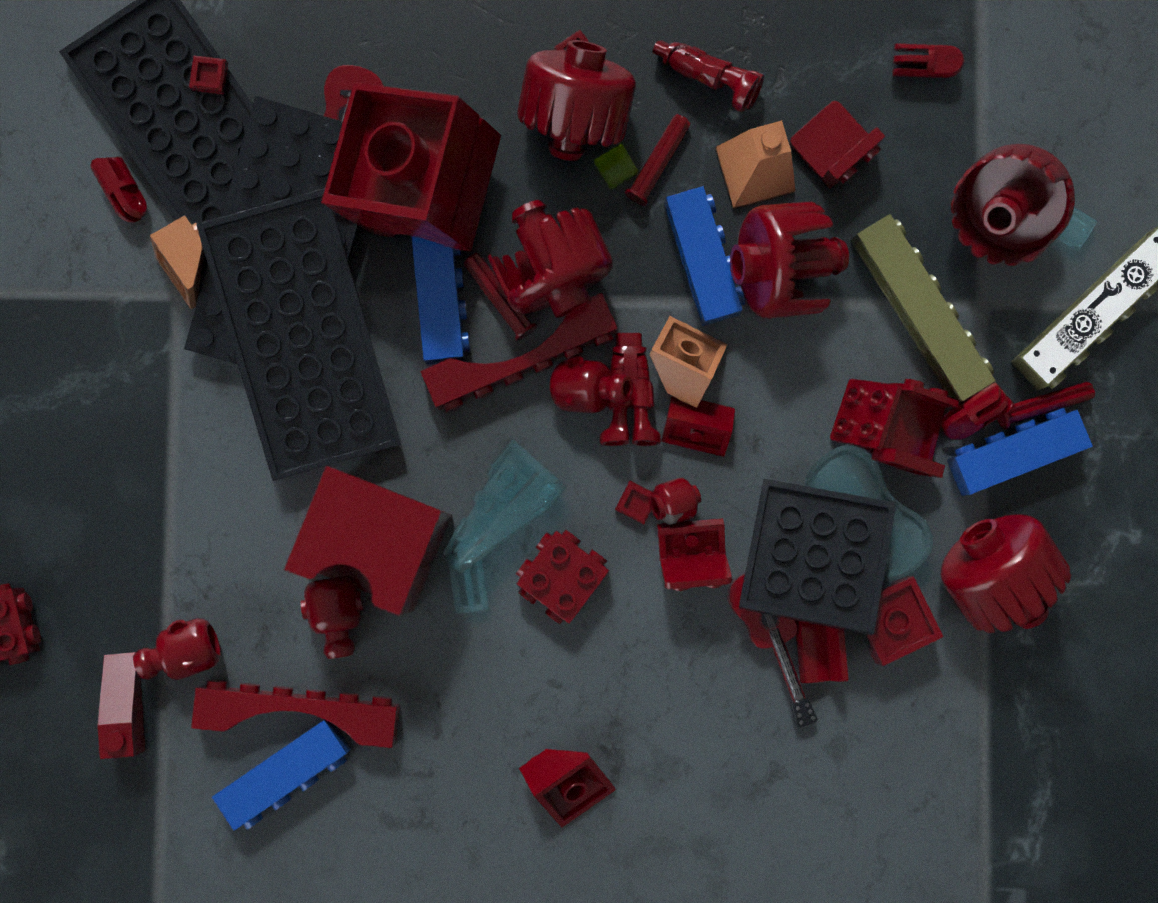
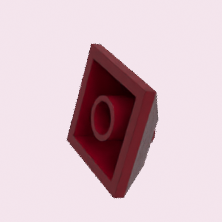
[519,749,616,828]

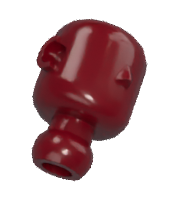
[549,356,633,413]
[301,576,364,659]
[133,618,221,680]

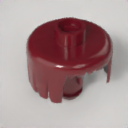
[517,40,636,161]
[950,144,1075,266]
[488,200,613,318]
[730,202,849,319]
[940,514,1071,633]

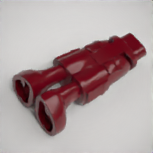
[652,40,764,113]
[599,333,661,446]

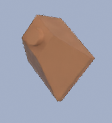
[715,121,796,209]
[150,216,205,310]
[649,316,728,408]

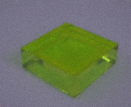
[594,144,638,190]

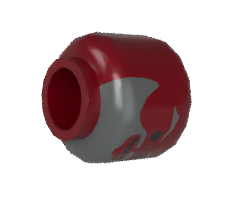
[649,477,701,525]

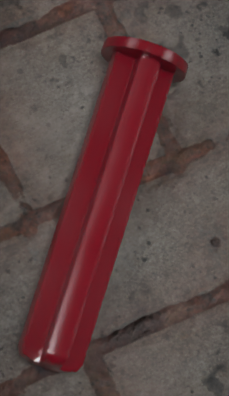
[624,114,690,206]
[464,253,537,341]
[997,382,1095,430]

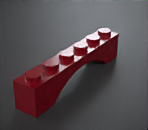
[420,292,618,413]
[191,680,400,748]

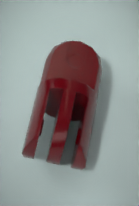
[892,43,965,78]
[90,156,147,223]
[941,382,1015,440]

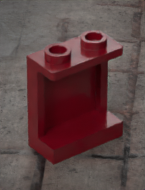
[871,379,959,478]

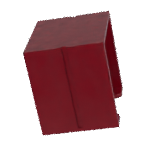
[321,82,501,251]
[284,466,452,616]

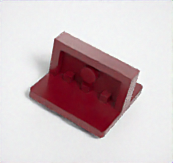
[830,379,902,455]

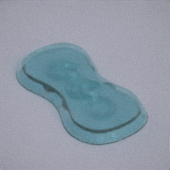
[805,445,933,581]

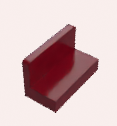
[661,396,735,457]
[795,620,849,684]

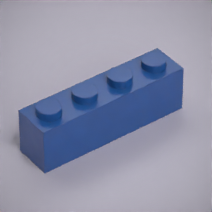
[664,186,745,327]
[412,236,470,365]
[947,408,1093,496]
[212,720,351,831]

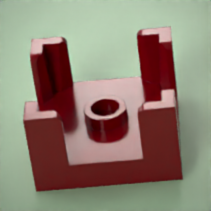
[866,576,944,666]

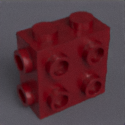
[516,529,609,624]
[0,583,41,666]

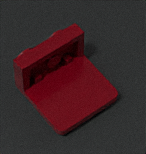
[790,101,886,189]
[657,518,732,591]

